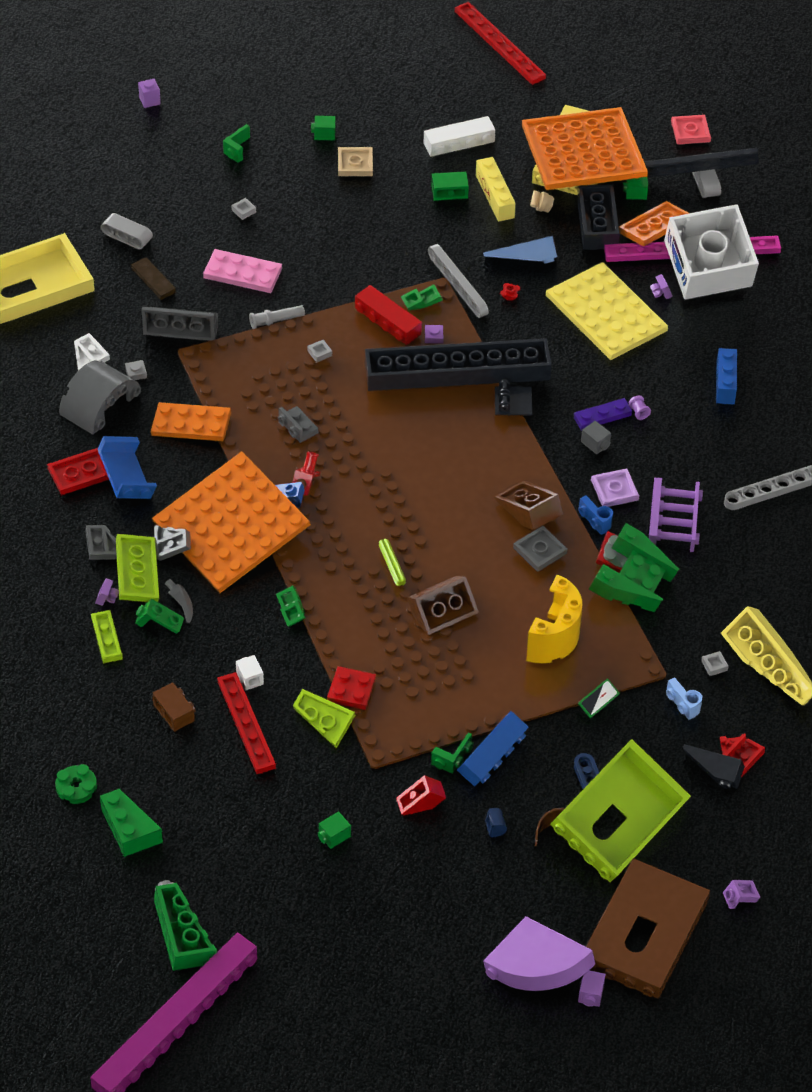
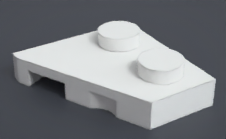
[74,333,110,370]

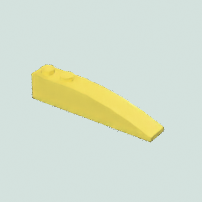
[721,606,812,706]

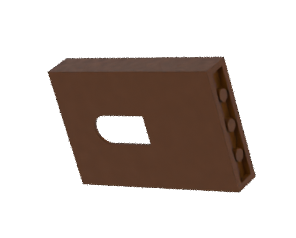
[586,858,710,999]

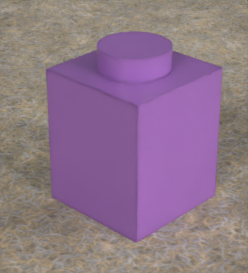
[138,79,160,108]
[578,971,606,1007]

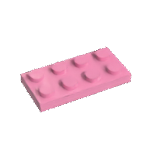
[203,249,282,293]

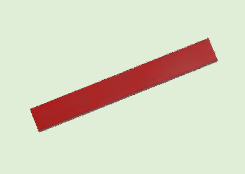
[455,2,546,85]

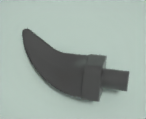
[165,579,193,623]

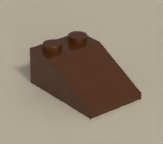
[495,481,563,530]

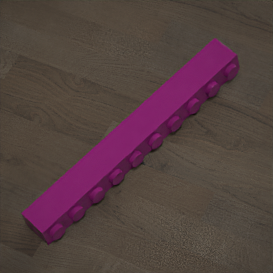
[90,932,257,1092]

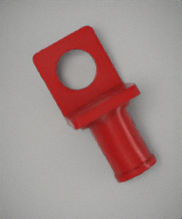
[292,451,320,496]

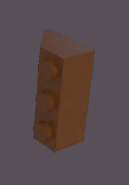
[407,576,479,635]

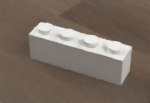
[424,116,495,157]

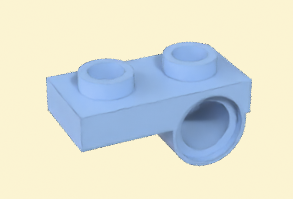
[666,677,702,720]

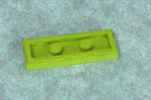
[91,610,122,663]

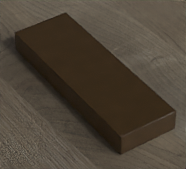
[131,257,176,300]

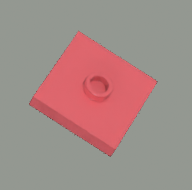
[671,115,711,144]

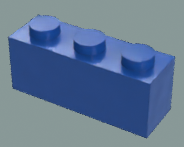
[716,348,737,404]

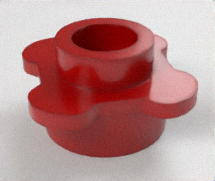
[500,283,520,300]

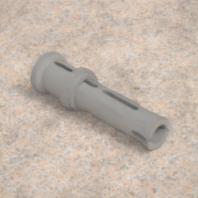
[249,305,305,329]

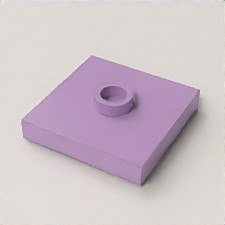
[591,469,639,507]

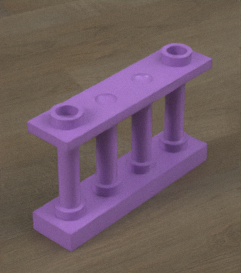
[649,478,703,552]

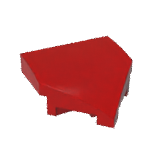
[720,734,765,777]

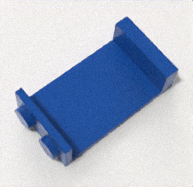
[97,436,157,499]

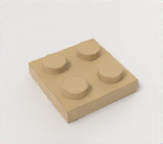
[338,147,373,176]

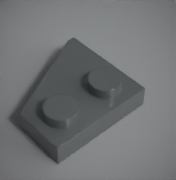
[154,525,191,561]

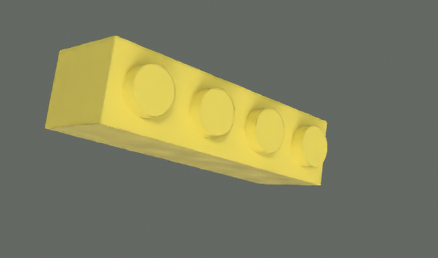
[476,157,515,222]

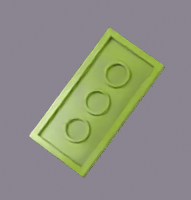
[116,534,159,602]

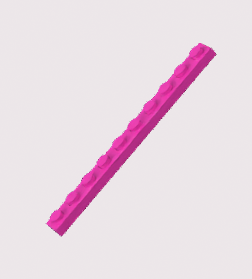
[604,236,781,262]

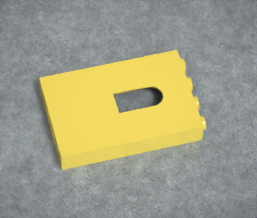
[0,233,94,324]

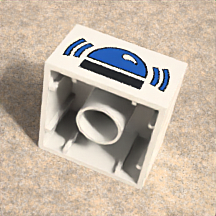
[664,204,759,300]

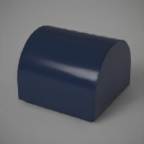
[485,808,507,837]

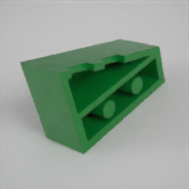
[100,789,163,857]

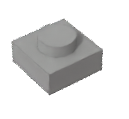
[232,198,256,220]
[307,340,332,363]
[125,360,147,380]
[702,651,728,676]

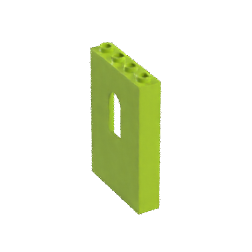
[550,739,691,882]

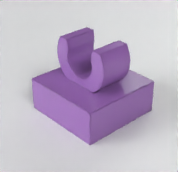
[650,274,673,299]
[95,578,119,606]

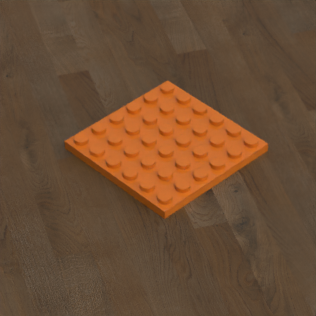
[522,107,648,190]
[152,451,311,593]

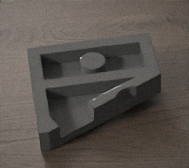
[85,525,117,560]

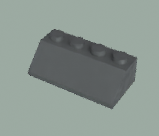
[142,307,218,341]

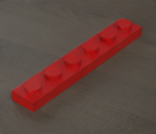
[217,672,276,774]

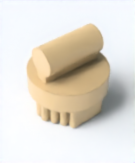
[530,191,554,213]

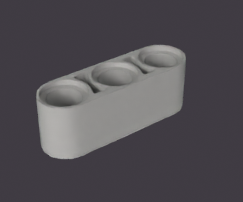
[692,169,721,198]
[101,213,153,249]

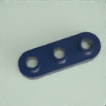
[574,753,599,789]

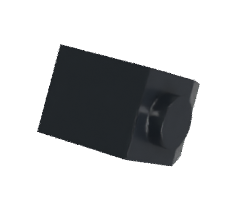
[683,744,745,789]

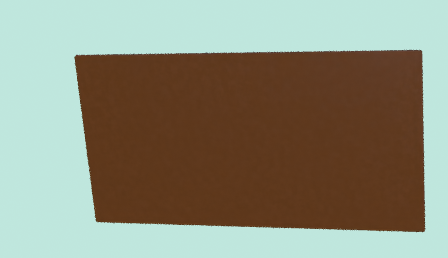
[178,278,666,769]

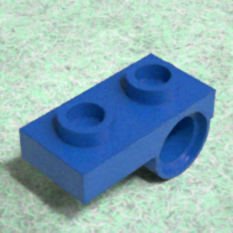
[275,482,305,509]
[579,495,613,535]

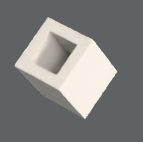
[236,655,264,691]

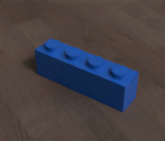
[457,711,528,787]

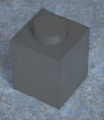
[581,421,611,454]

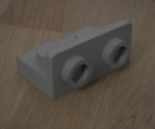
[278,406,318,443]

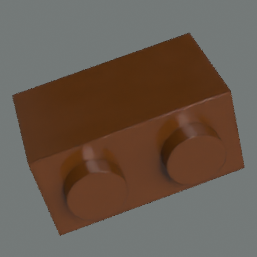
[152,682,196,732]

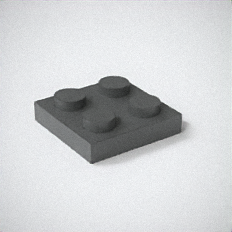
[513,526,568,572]

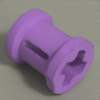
[629,395,651,420]

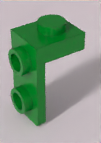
[223,124,250,163]
[135,599,184,634]
[431,732,474,774]

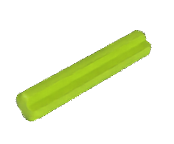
[379,539,406,586]

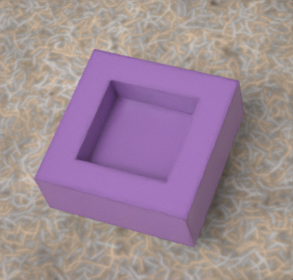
[425,325,443,343]

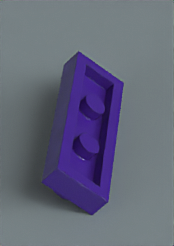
[574,398,632,430]

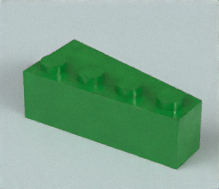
[154,883,217,971]

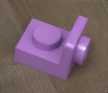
[723,880,760,909]

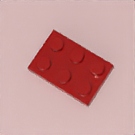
[47,448,109,495]

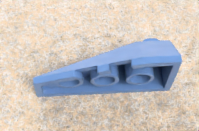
[483,236,557,264]

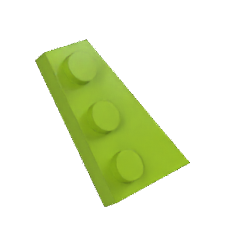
[293,689,356,748]

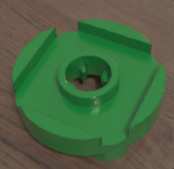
[55,764,97,804]

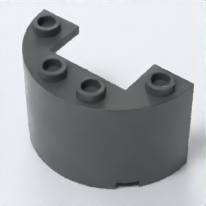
[59,360,141,435]

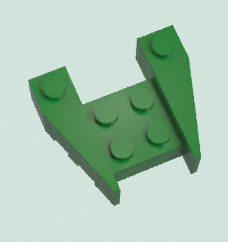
[589,523,679,612]

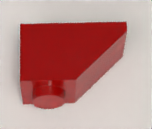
[396,775,446,815]

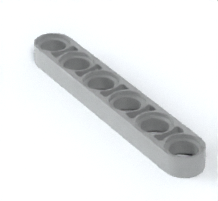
[428,244,489,318]
[724,465,812,510]

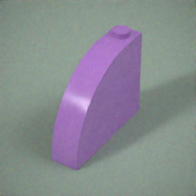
[484,916,595,991]

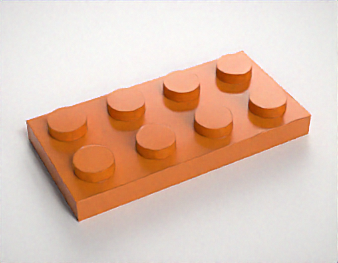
[619,201,690,246]
[151,402,231,441]

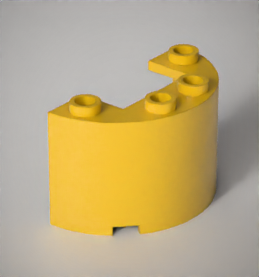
[526,575,582,663]

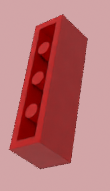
[355,285,422,345]

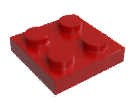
[327,666,376,710]

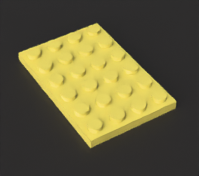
[546,262,668,360]

